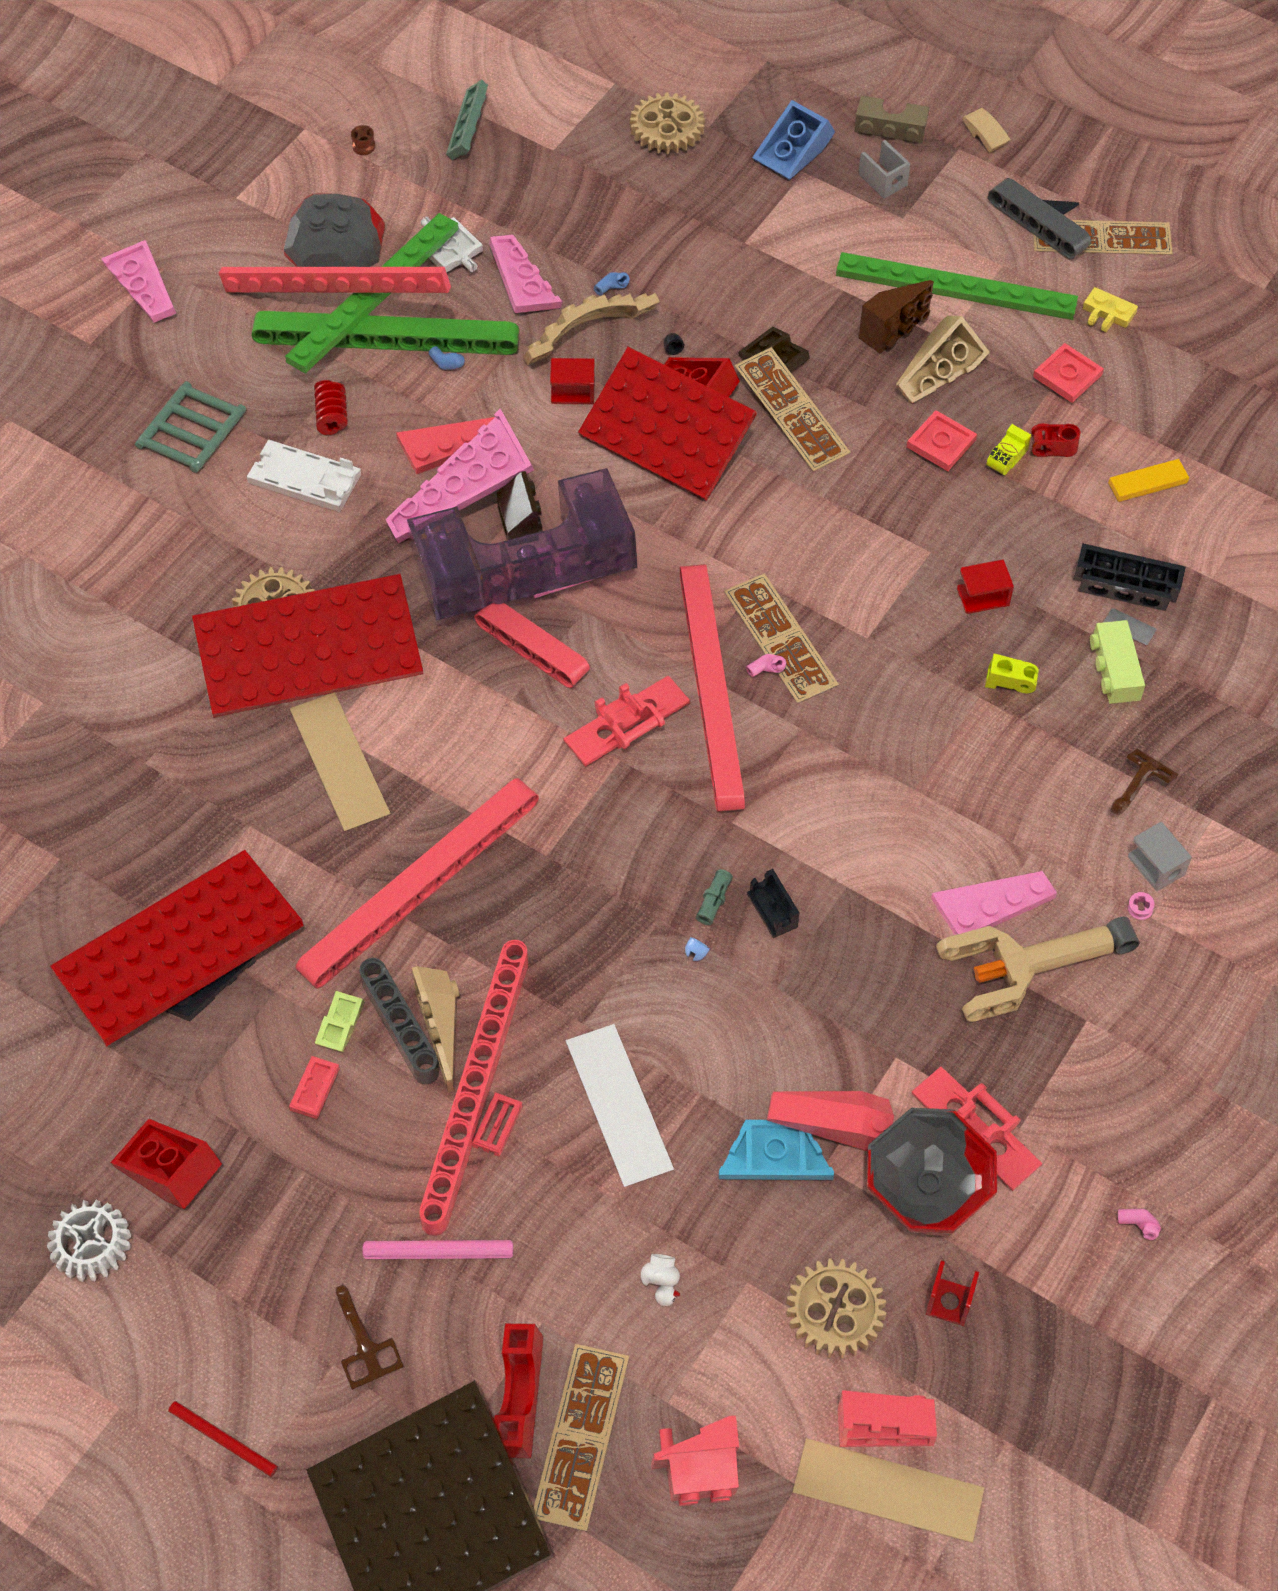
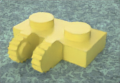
[1083,287,1138,332]

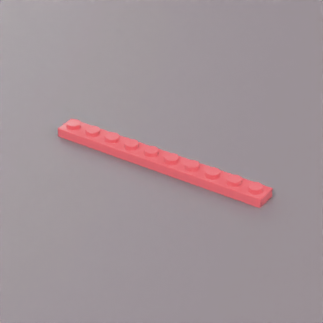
[219,267,451,293]

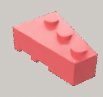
[838,1390,937,1447]

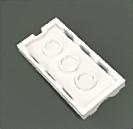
[247,440,361,512]

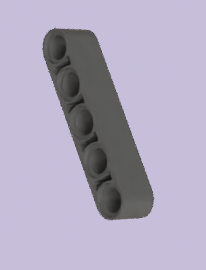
[988,178,1091,259]
[359,958,439,1085]

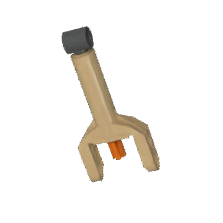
[936,916,1140,1022]

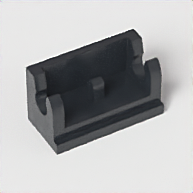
[747,869,800,938]

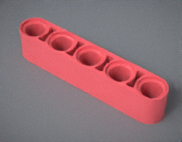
[474,598,590,688]

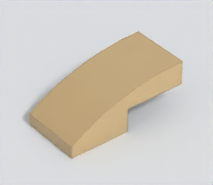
[962,108,1010,153]

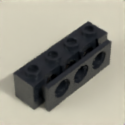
[1073,543,1186,611]

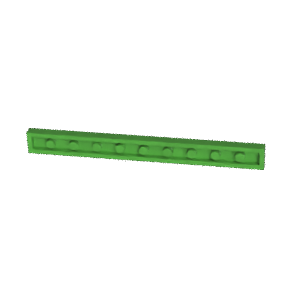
[285,213,459,374]
[836,252,1078,320]

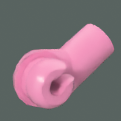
[746,654,786,678]
[1118,1209,1161,1240]

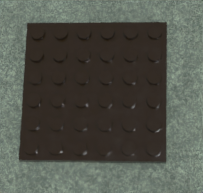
[306,1380,554,1591]

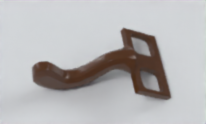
[1111,749,1179,815]
[335,1285,404,1390]

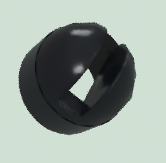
[663,333,685,355]

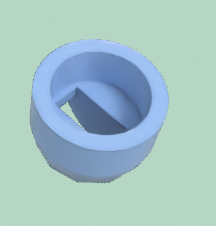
[685,937,710,961]

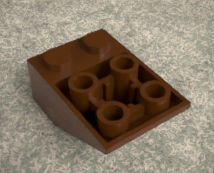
[859,280,934,354]

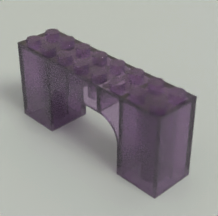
[407,468,638,621]

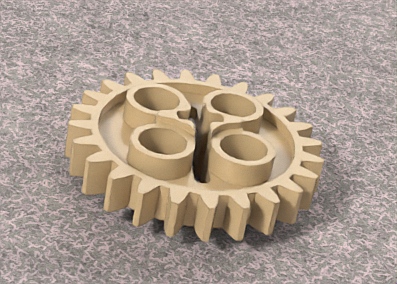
[630,92,705,154]
[232,567,315,607]
[786,1258,886,1359]

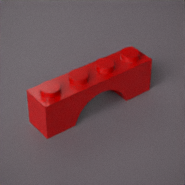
[494,1323,544,1458]

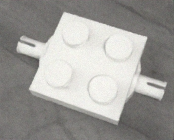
[421,217,483,272]

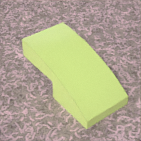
[315,991,365,1052]

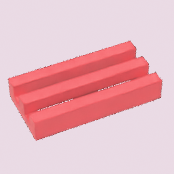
[472,1092,523,1157]

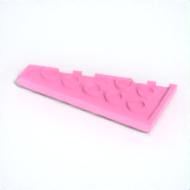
[386,409,534,543]

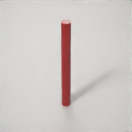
[168,1401,278,1477]

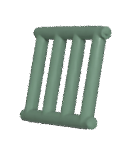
[135,381,246,473]

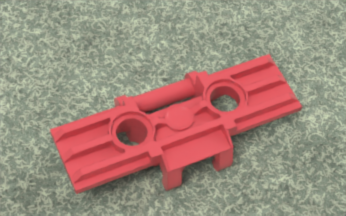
[563,676,690,766]
[912,1067,1042,1191]

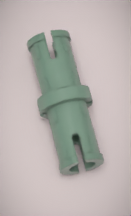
[696,869,733,925]

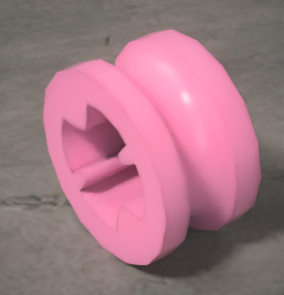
[1128,892,1154,920]

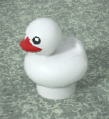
[641,1254,680,1306]

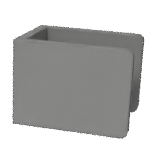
[859,140,911,198]
[1128,822,1192,891]

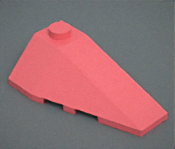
[767,1091,894,1151]

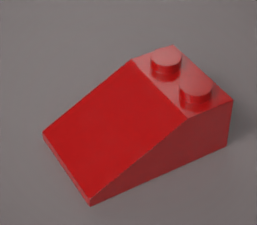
[664,357,740,397]
[110,1119,222,1209]

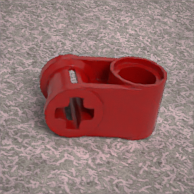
[1031,423,1081,457]

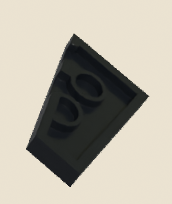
[165,957,256,1022]

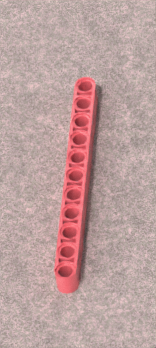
[680,564,745,812]
[296,778,539,988]
[419,940,528,1236]

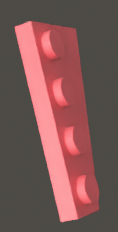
[396,417,495,474]

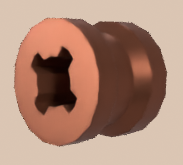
[351,125,375,155]

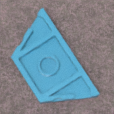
[719,1120,834,1180]

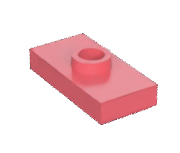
[289,1056,340,1119]

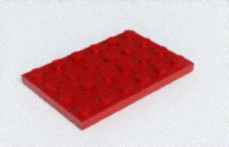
[578,346,757,501]

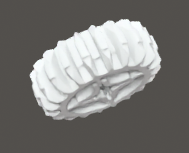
[47,1200,131,1282]

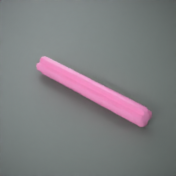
[363,1240,513,1259]

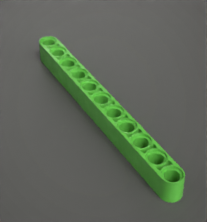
[251,311,520,355]

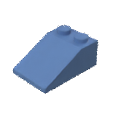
[752,100,835,180]

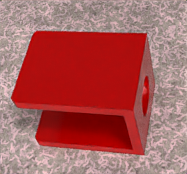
[550,358,595,405]
[957,559,1014,614]
[925,1260,980,1326]

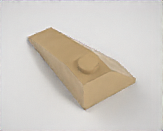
[896,316,990,403]
[412,966,460,1093]

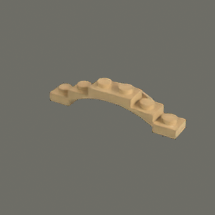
[523,293,660,366]

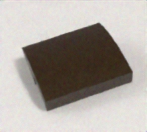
[738,326,810,372]

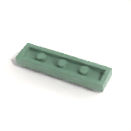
[446,79,488,160]

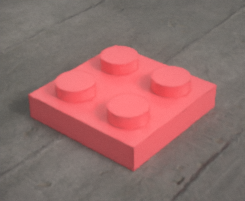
[1033,343,1104,403]
[907,410,977,471]

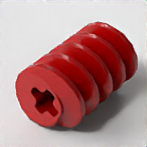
[314,380,348,435]

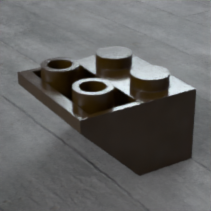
[496,471,542,548]

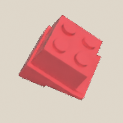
[651,1415,739,1506]

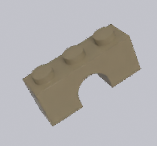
[854,95,929,143]

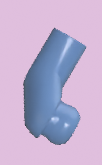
[594,272,630,296]
[429,346,465,370]

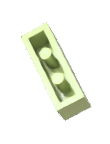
[1090,620,1145,704]

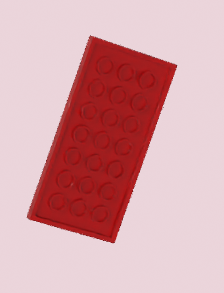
[192,574,423,718]
[50,850,304,1047]

